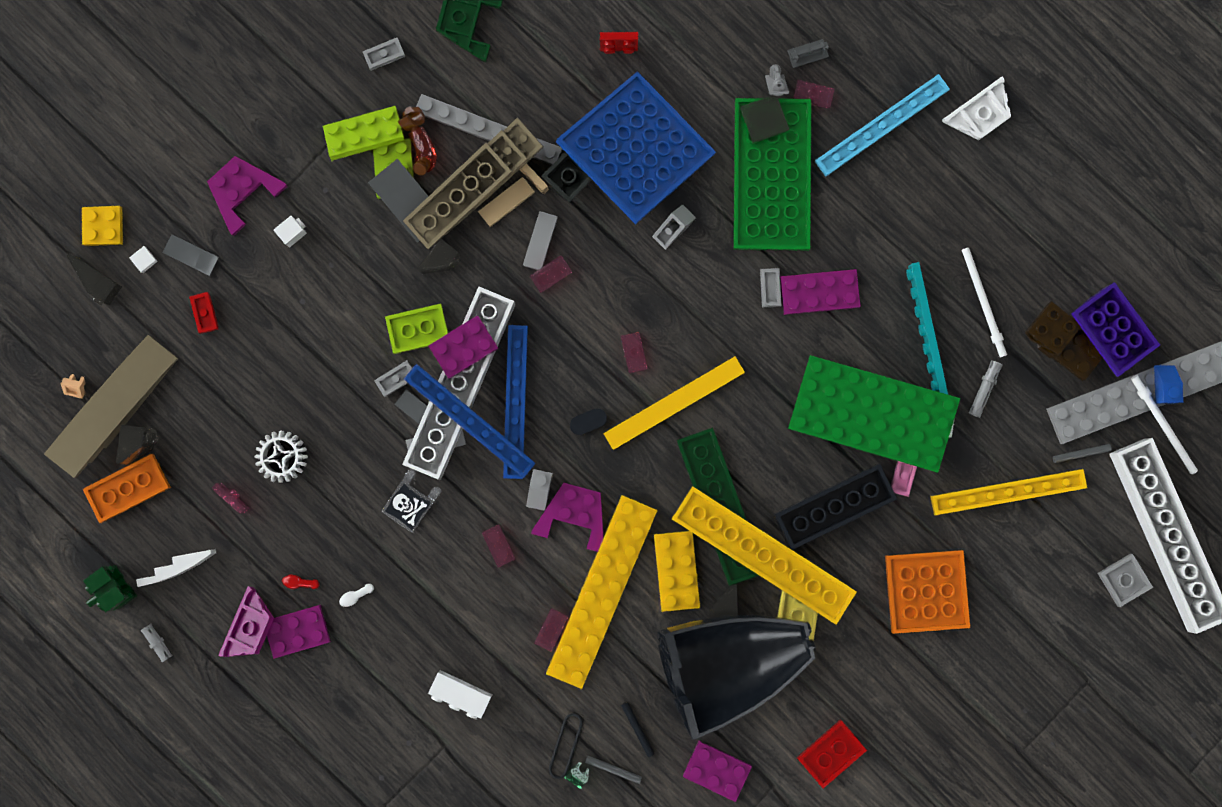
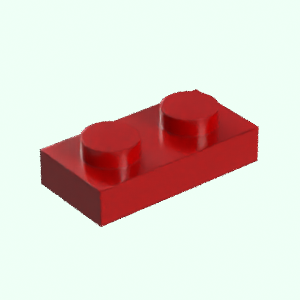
[189,292,219,334]

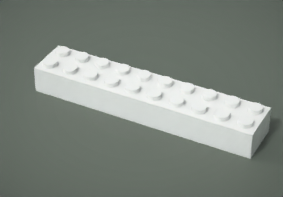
[402,287,515,480]
[1109,438,1222,634]

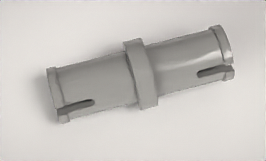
[140,624,173,662]

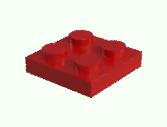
[600,32,638,54]

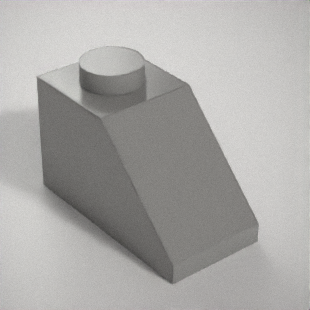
[652,205,696,250]
[526,469,553,511]

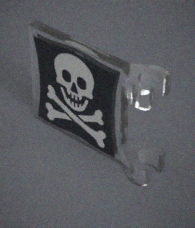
[381,469,442,533]

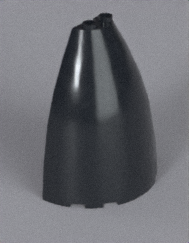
[657,615,816,740]

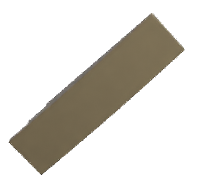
[403,118,544,249]
[44,335,178,478]

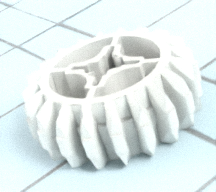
[254,431,308,483]

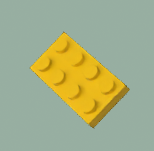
[654,531,700,612]

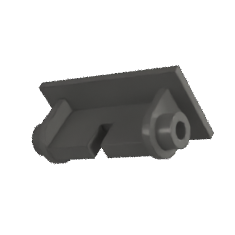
[787,39,829,68]

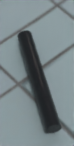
[621,702,655,757]

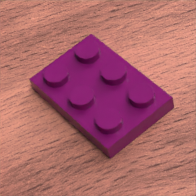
[428,315,499,379]
[267,605,331,659]
[682,740,752,802]

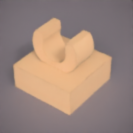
[61,374,85,399]

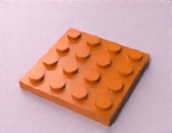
[885,550,970,634]

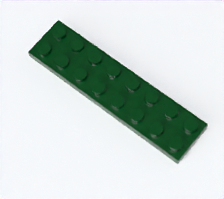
[676,427,758,586]

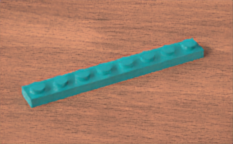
[906,262,948,395]

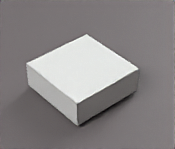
[129,246,158,273]

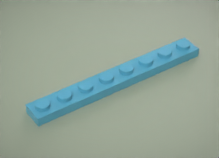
[815,74,950,177]

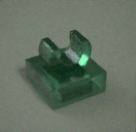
[565,762,590,789]

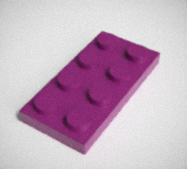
[780,269,860,315]

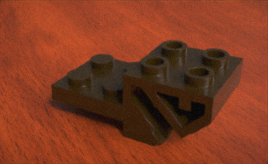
[1025,301,1103,381]

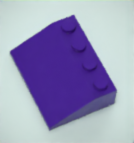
[1071,282,1160,377]

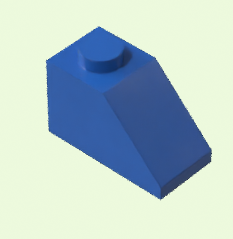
[1154,365,1183,404]

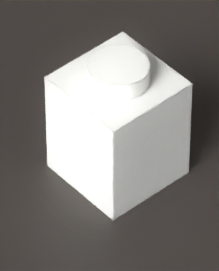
[274,216,307,248]

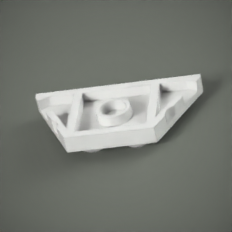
[942,77,1011,140]

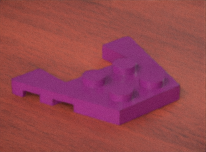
[207,156,288,236]
[531,483,603,552]

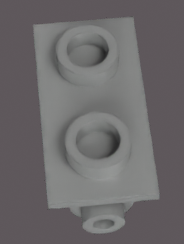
[765,64,789,96]

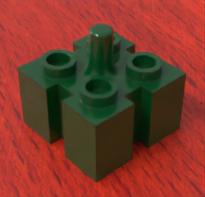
[83,565,137,613]

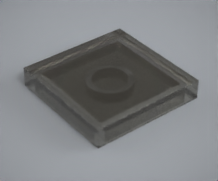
[740,95,789,143]

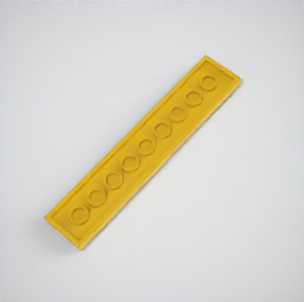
[672,486,857,625]
[546,495,657,689]

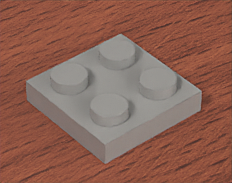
[1098,554,1153,607]

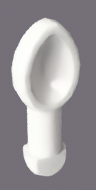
[339,584,374,607]

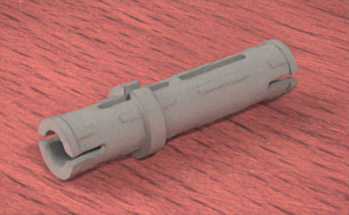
[969,360,1003,418]

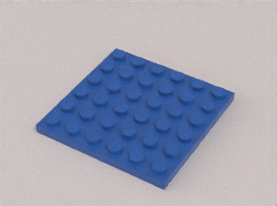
[556,71,716,225]

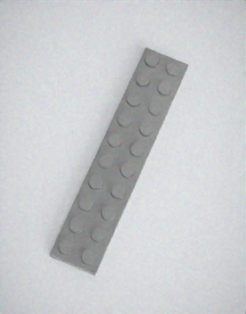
[1046,341,1222,444]

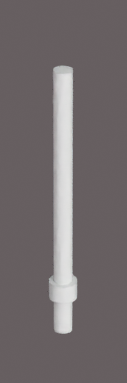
[962,248,1007,357]
[1131,375,1198,474]

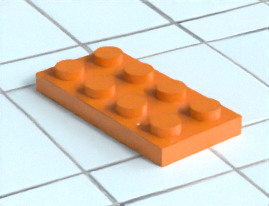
[83,454,171,523]

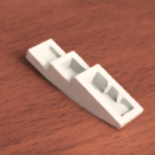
[136,549,216,587]

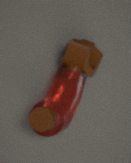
[398,106,437,175]

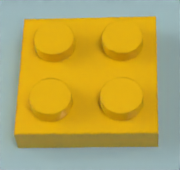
[82,206,123,246]

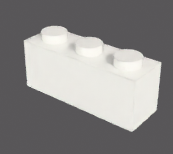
[428,670,492,719]

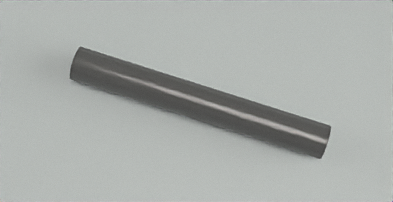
[1053,444,1112,463]
[585,756,642,784]

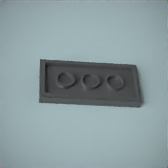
[368,159,429,242]

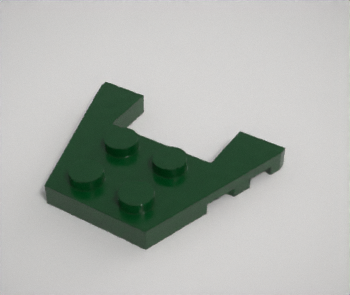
[436,0,503,62]

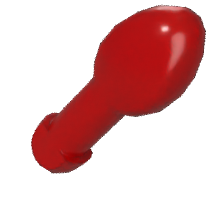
[282,574,320,589]

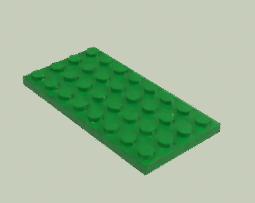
[733,98,811,251]
[788,355,960,473]

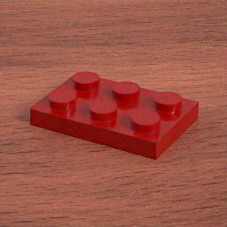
[797,719,867,789]

